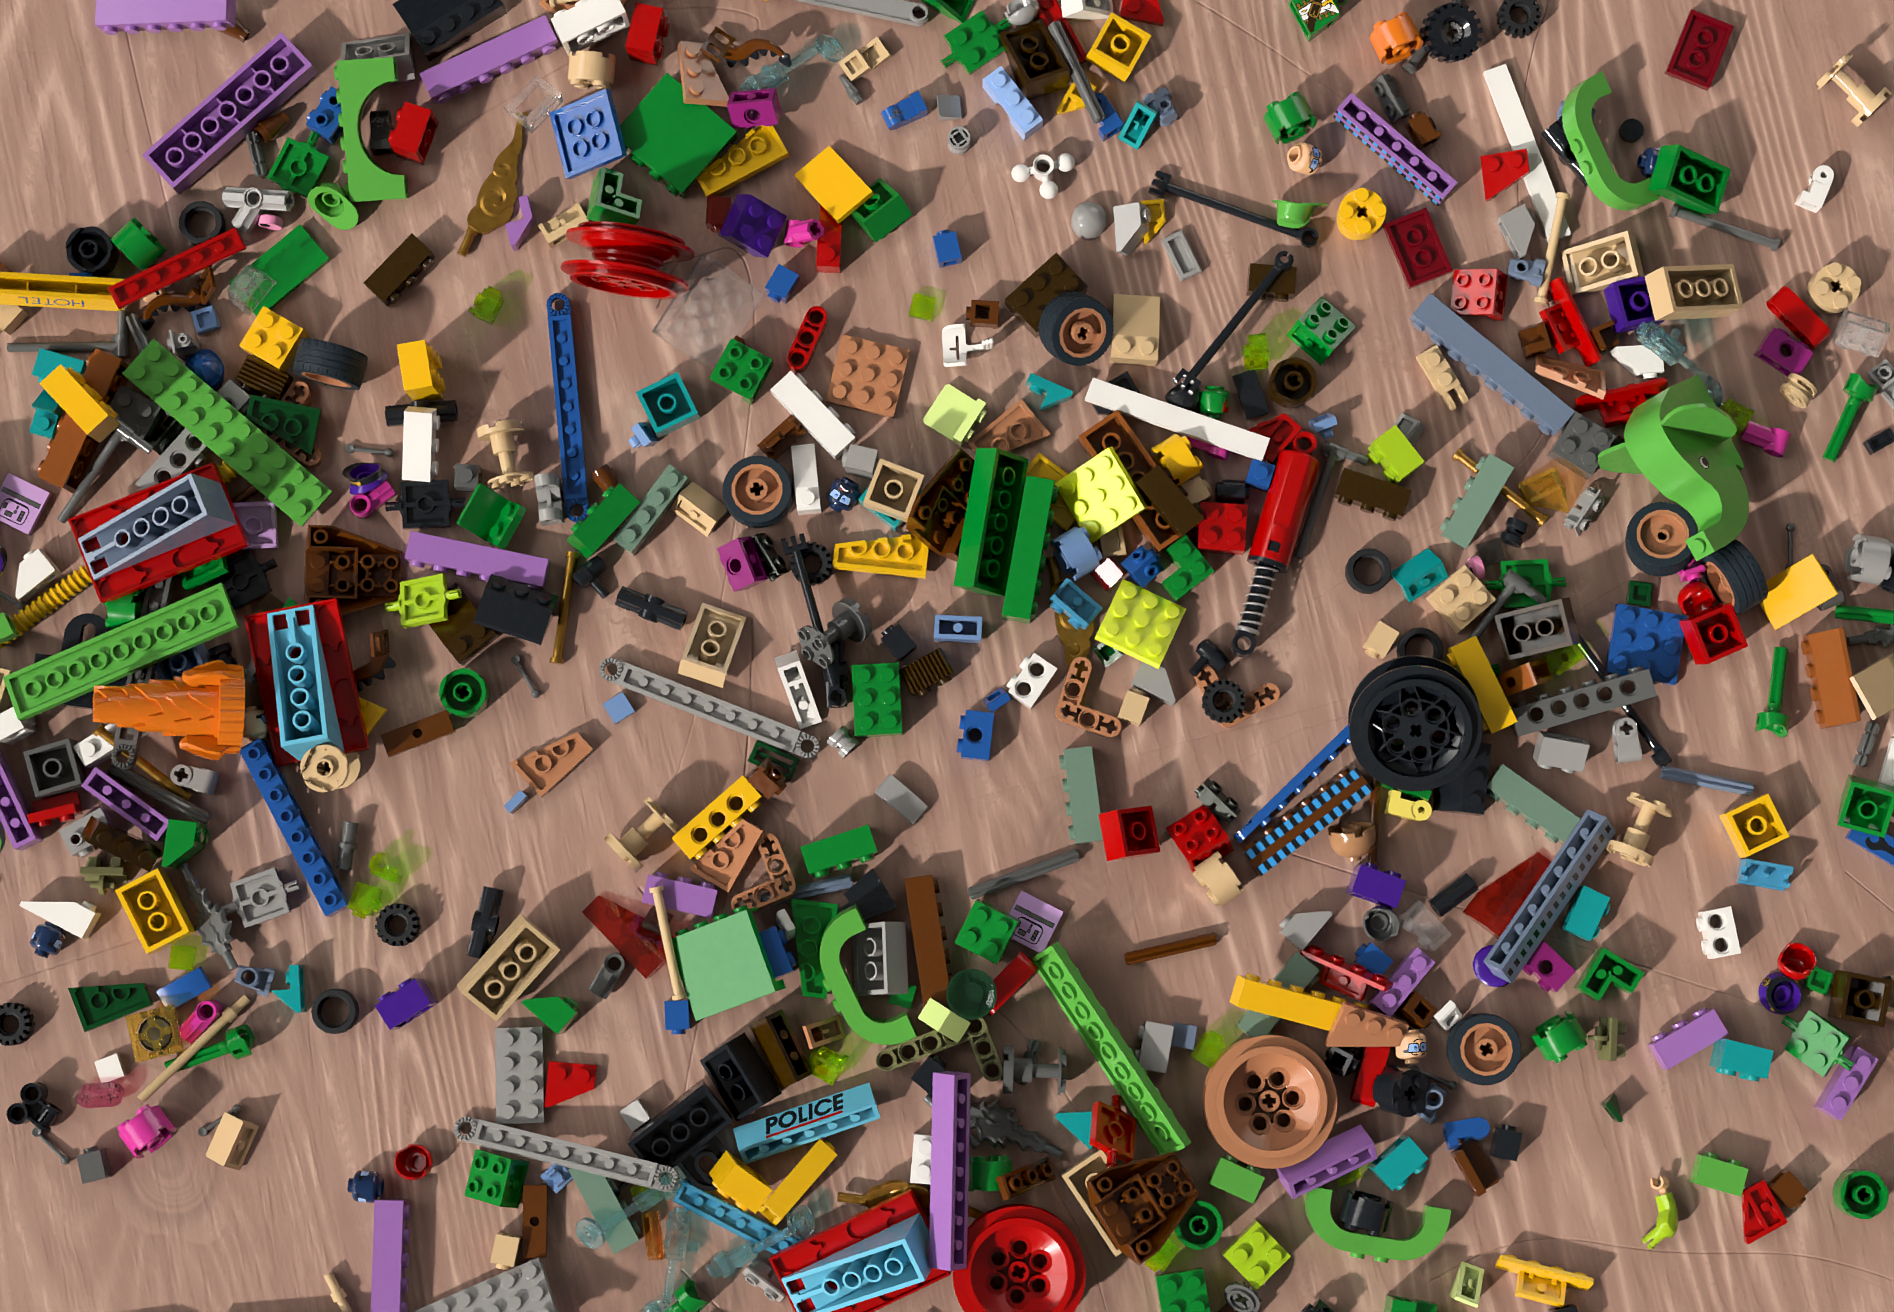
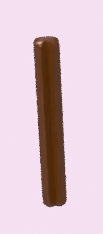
[1124,933,1217,965]

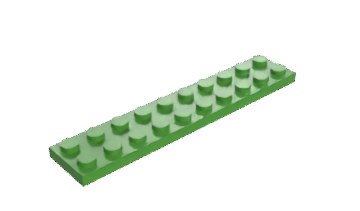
[122,338,333,527]
[3,583,240,721]
[1030,941,1192,1155]

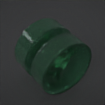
[946,969,997,1020]

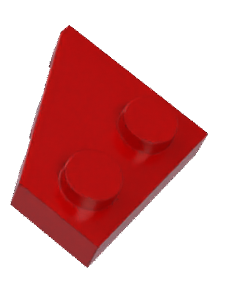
[1120,0,1164,26]
[1480,148,1530,201]
[1247,413,1302,464]
[544,1061,597,1108]
[1741,1179,1788,1245]

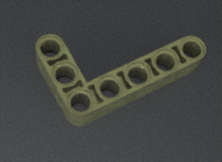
[875,1015,1003,1082]

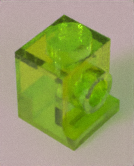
[468,286,504,325]
[1242,333,1269,371]
[1717,398,1755,435]
[1545,645,1585,676]
[808,1045,849,1086]

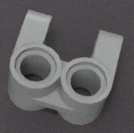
[534,473,565,526]

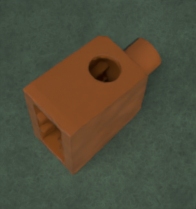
[1498,658,1554,696]

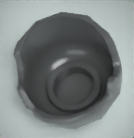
[1362,905,1401,941]

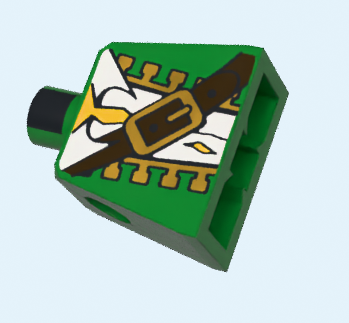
[1288,0,1347,42]

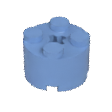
[1050,527,1102,581]

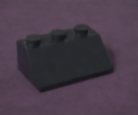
[473,574,559,645]
[1433,743,1491,816]
[700,1032,782,1121]

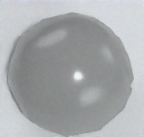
[1005,0,1039,25]
[1071,201,1106,240]

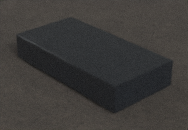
[1232,369,1269,421]

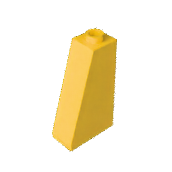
[758,1139,838,1226]

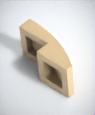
[839,37,891,82]

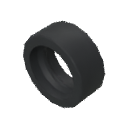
[179,201,226,246]
[1345,548,1391,594]
[1396,628,1443,660]
[311,989,359,1034]

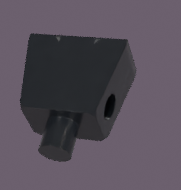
[838,869,897,921]

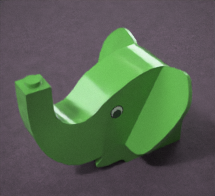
[1598,374,1749,561]

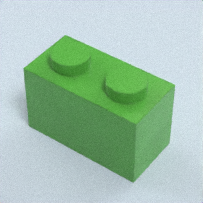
[1689,1151,1749,1197]
[1208,1154,1265,1204]

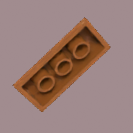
[1801,627,1861,729]

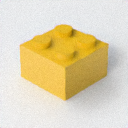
[1085,12,1151,82]
[239,306,309,372]
[1719,794,1790,858]
[709,1150,773,1214]

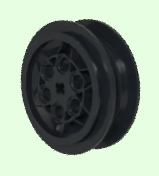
[1348,655,1483,791]

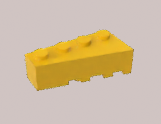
[1446,636,1518,734]

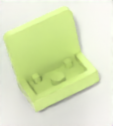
[923,384,988,447]

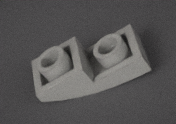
[1867,359,1894,410]
[874,774,928,824]

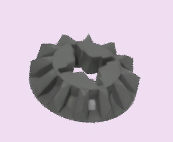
[1224,1281,1262,1312]

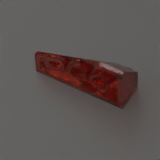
[1462,852,1551,939]

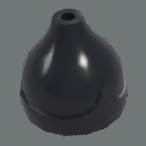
[1165,380,1201,414]

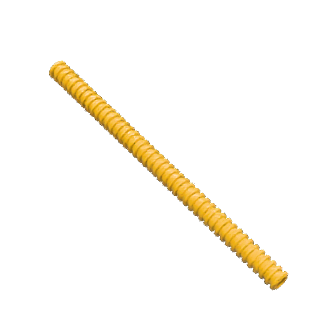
[0,461,238,649]

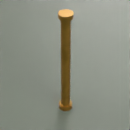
[1451,448,1549,527]
[549,551,580,664]
[92,723,192,800]

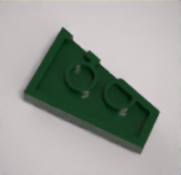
[246,395,322,455]
[68,983,154,1032]

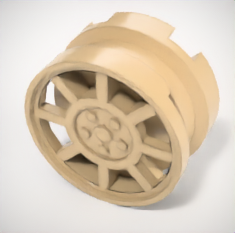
[1779,373,1817,408]

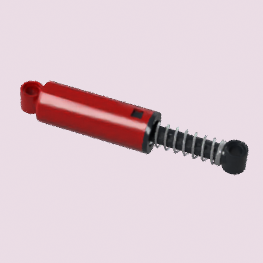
[1231,431,1320,657]

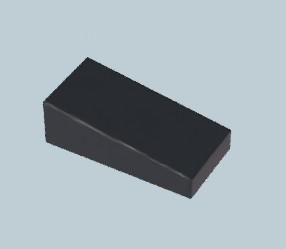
[1863,428,1894,455]

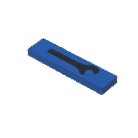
[1845,829,1894,867]

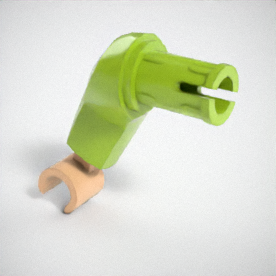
[1642,1176,1678,1250]

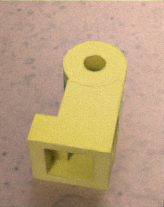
[1384,790,1432,821]

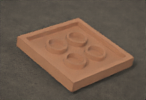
[826,334,910,419]

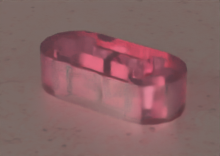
[77,1082,124,1108]

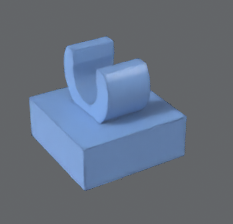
[1308,412,1338,440]
[628,422,659,448]
[540,1164,573,1194]

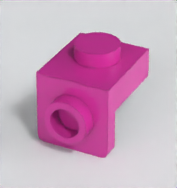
[1677,557,1706,583]

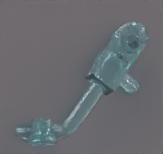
[738,34,844,91]
[1636,321,1723,408]
[576,1172,684,1249]
[706,1205,815,1279]
[639,1207,699,1312]

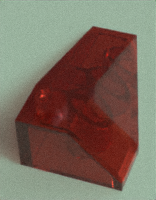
[582,895,674,979]

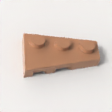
[678,41,729,107]
[1534,354,1606,400]
[967,399,1051,454]
[509,732,594,798]
[689,819,765,893]
[1324,1001,1409,1047]

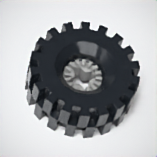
[1420,2,1483,63]

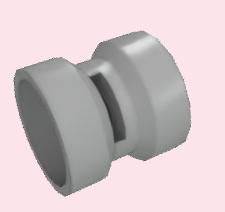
[948,126,970,155]
[827,726,860,759]

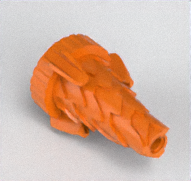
[93,660,245,760]

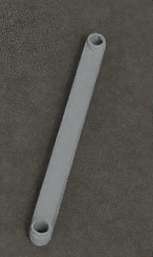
[794,0,929,27]

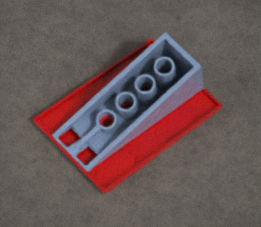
[68,463,250,603]

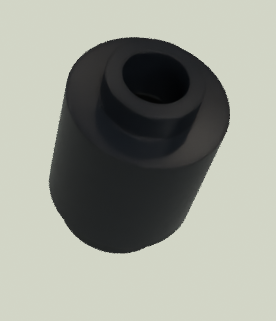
[1215,480,1250,504]

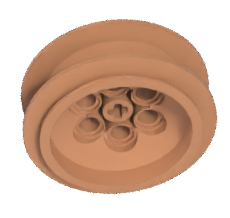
[1202,1035,1337,1169]

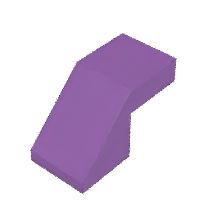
[505,195,535,251]

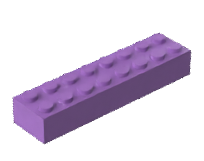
[142,32,317,195]

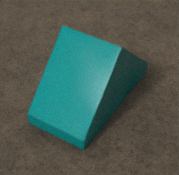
[1118,101,1158,150]
[1054,1111,1093,1149]

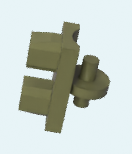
[80,856,129,895]
[1588,1017,1627,1061]

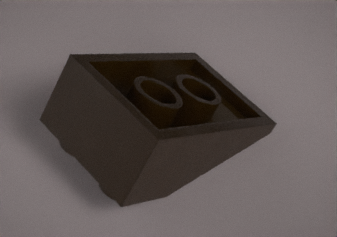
[999,19,1070,101]
[429,582,500,666]

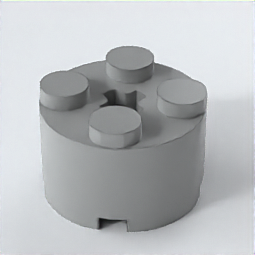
[1844,534,1894,585]

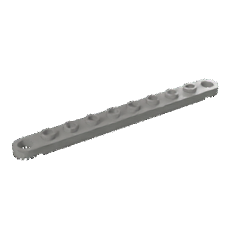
[599,657,820,759]
[453,1116,680,1192]

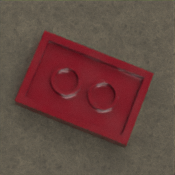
[1665,9,1734,91]
[1382,208,1453,289]

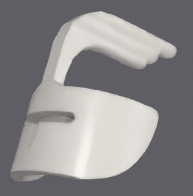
[942,324,994,367]

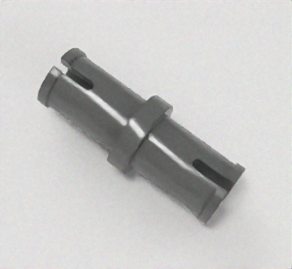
[336,821,359,870]

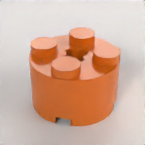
[1369,12,1423,65]

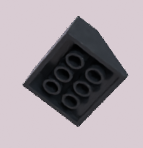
[393,0,507,62]

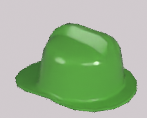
[308,182,359,230]
[1272,200,1328,228]

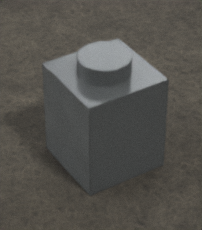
[454,464,483,492]
[76,1146,112,1184]

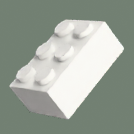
[551,0,630,56]

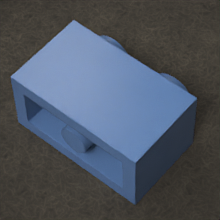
[934,615,982,643]

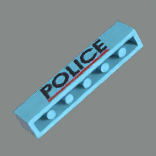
[733,1083,881,1164]

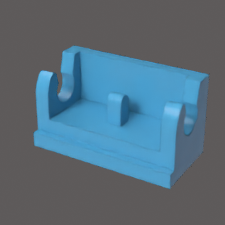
[1737,859,1794,891]

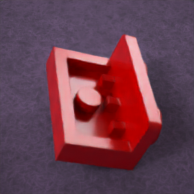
[27,791,83,828]

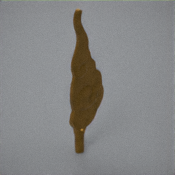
[457,112,528,257]
[1046,556,1094,715]
[837,1180,984,1219]

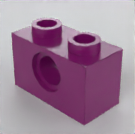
[727,88,782,129]
[1754,327,1813,377]
[717,536,768,592]
[1522,940,1576,992]

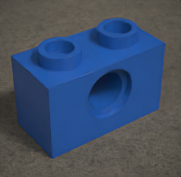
[957,710,994,761]

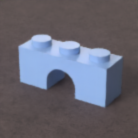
[982,66,1043,141]

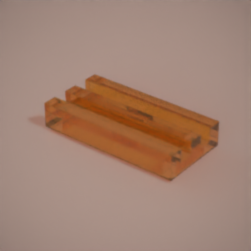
[641,1211,665,1260]

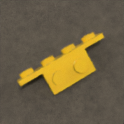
[1495,1254,1594,1308]

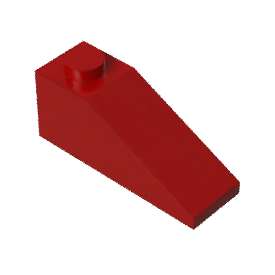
[816,205,843,273]

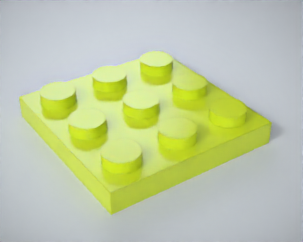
[1055,447,1148,543]
[1094,579,1186,669]

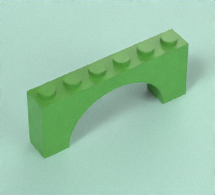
[334,57,409,202]

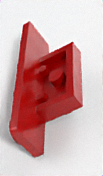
[1539,276,1602,367]
[1574,377,1668,428]
[1300,945,1394,1001]

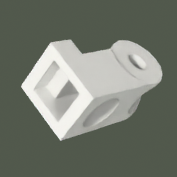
[1795,165,1834,213]

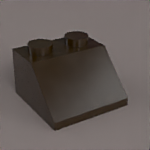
[1828,970,1892,1027]

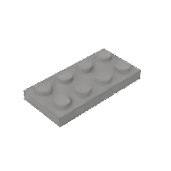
[495,1027,545,1124]

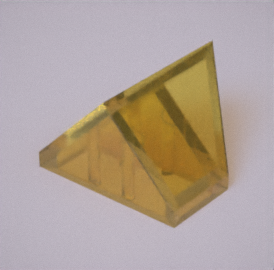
[1518,466,1569,513]

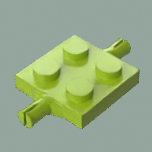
[385,573,462,629]

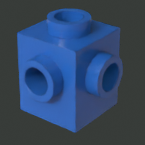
[1121,545,1164,588]

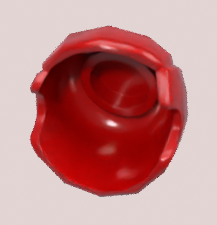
[1677,581,1715,615]
[1777,943,1817,980]
[394,1144,434,1181]

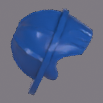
[185,349,224,391]

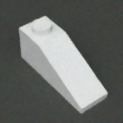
[791,443,822,515]
[774,650,822,729]
[19,900,102,939]

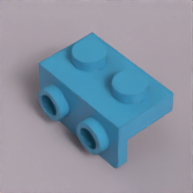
[1048,578,1103,630]

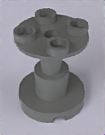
[797,597,872,668]
[1003,1046,1066,1095]

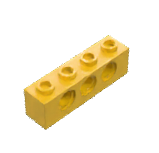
[672,775,763,860]

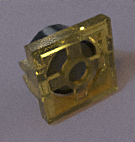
[125,1005,184,1063]

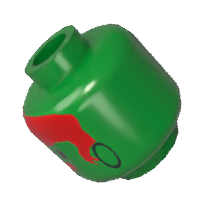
[1199,385,1230,419]

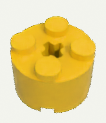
[1336,188,1386,240]
[1151,434,1203,486]

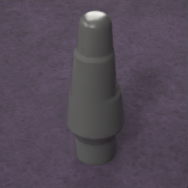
[839,74,864,105]

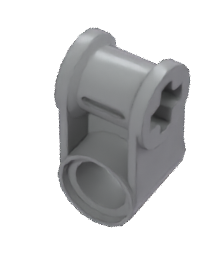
[1611,718,1642,764]
[170,764,220,795]

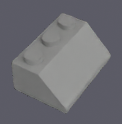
[340,33,416,86]
[853,922,908,996]

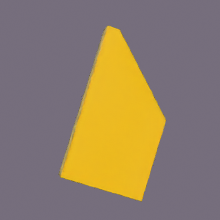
[1055,81,1097,115]
[1140,199,1166,244]

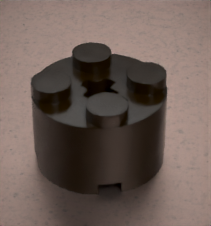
[1268,357,1317,409]

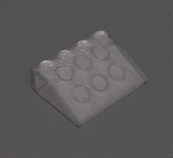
[652,254,764,371]

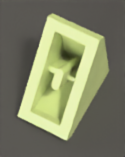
[918,998,971,1043]
[1449,1261,1484,1308]

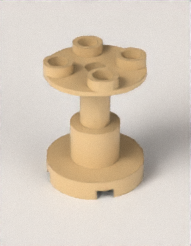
[1816,54,1892,127]
[476,419,534,490]
[300,744,361,792]
[1606,792,1673,867]
[604,796,680,872]

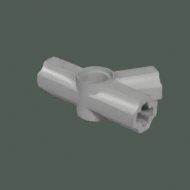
[222,187,294,234]

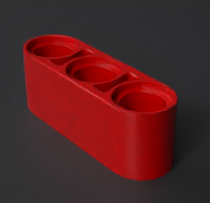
[1766,286,1831,350]
[787,306,828,373]
[974,951,1039,1017]
[1350,1047,1390,1108]

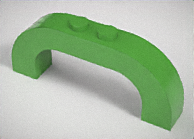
[1562,71,1660,211]
[820,904,917,1045]
[1304,1187,1451,1263]

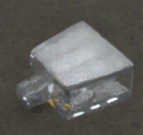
[227,265,276,316]

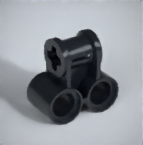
[6,1082,63,1133]

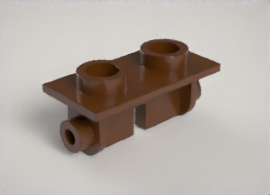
[757,414,807,460]

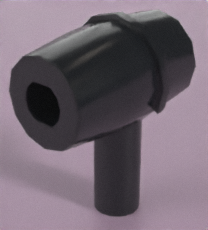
[572,555,610,599]
[1189,638,1230,677]

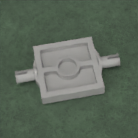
[221,867,300,928]

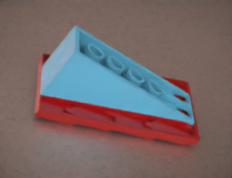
[244,598,370,767]
[769,1188,952,1312]

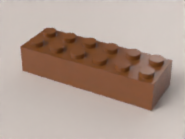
[37,349,129,494]
[1078,410,1197,554]

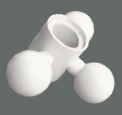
[1011,153,1075,199]

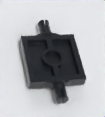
[385,480,466,530]
[213,549,278,612]

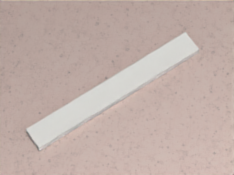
[1483,64,1571,243]
[1085,378,1270,461]

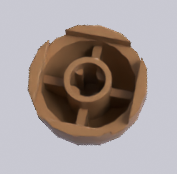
[1328,821,1376,861]

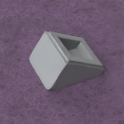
[936,94,962,121]
[1393,413,1425,446]
[619,1098,652,1131]

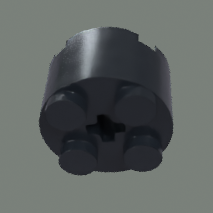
[65,226,120,278]
[1372,1064,1429,1117]
[1339,1190,1394,1237]

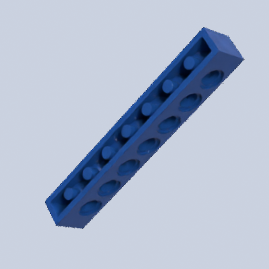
[240,738,352,917]

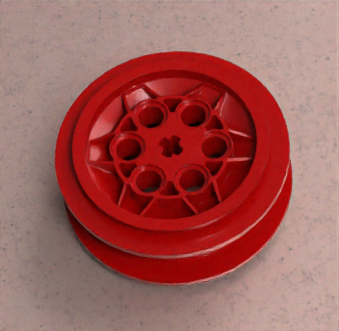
[560,221,695,299]
[953,1204,1086,1312]

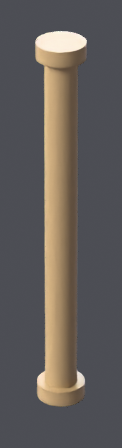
[1534,192,1570,305]
[649,885,686,1000]

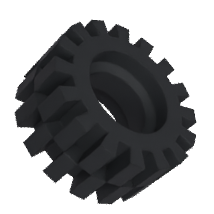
[1497,0,1541,38]
[790,542,833,586]
[1202,679,1246,723]
[375,903,421,946]
[0,1003,35,1046]

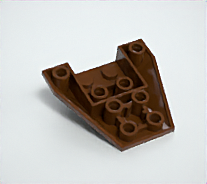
[906,448,975,562]
[304,525,403,616]
[1086,1152,1200,1265]

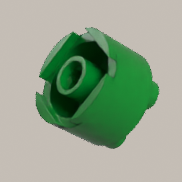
[1263,91,1317,144]
[110,217,167,271]
[104,588,146,630]
[439,668,490,718]
[1531,1011,1588,1063]
[968,1155,1012,1192]
[1833,1169,1889,1219]
[1174,1199,1223,1250]

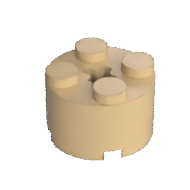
[568,51,616,90]
[1807,262,1861,315]
[1192,851,1245,907]

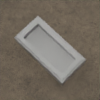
[1161,230,1202,282]

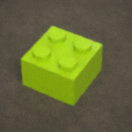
[1367,424,1425,485]
[1221,1219,1291,1290]

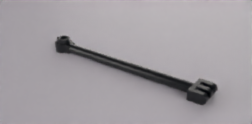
[1148,171,1319,248]
[1172,251,1294,396]
[781,533,847,707]
[1576,628,1672,767]

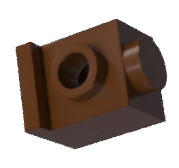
[1405,111,1442,150]
[966,300,999,329]
[747,757,787,799]
[1394,991,1437,1029]

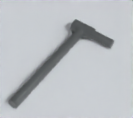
[7,311,129,358]
[57,417,154,523]
[1294,440,1369,559]
[1448,569,1547,668]

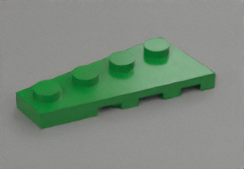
[790,899,838,999]

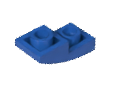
[156,966,213,1012]

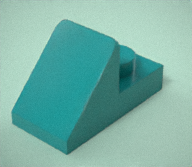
[1026,373,1073,411]
[29,389,63,439]
[272,965,306,1013]

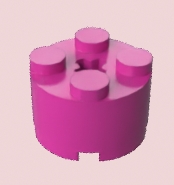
[117,1104,176,1159]

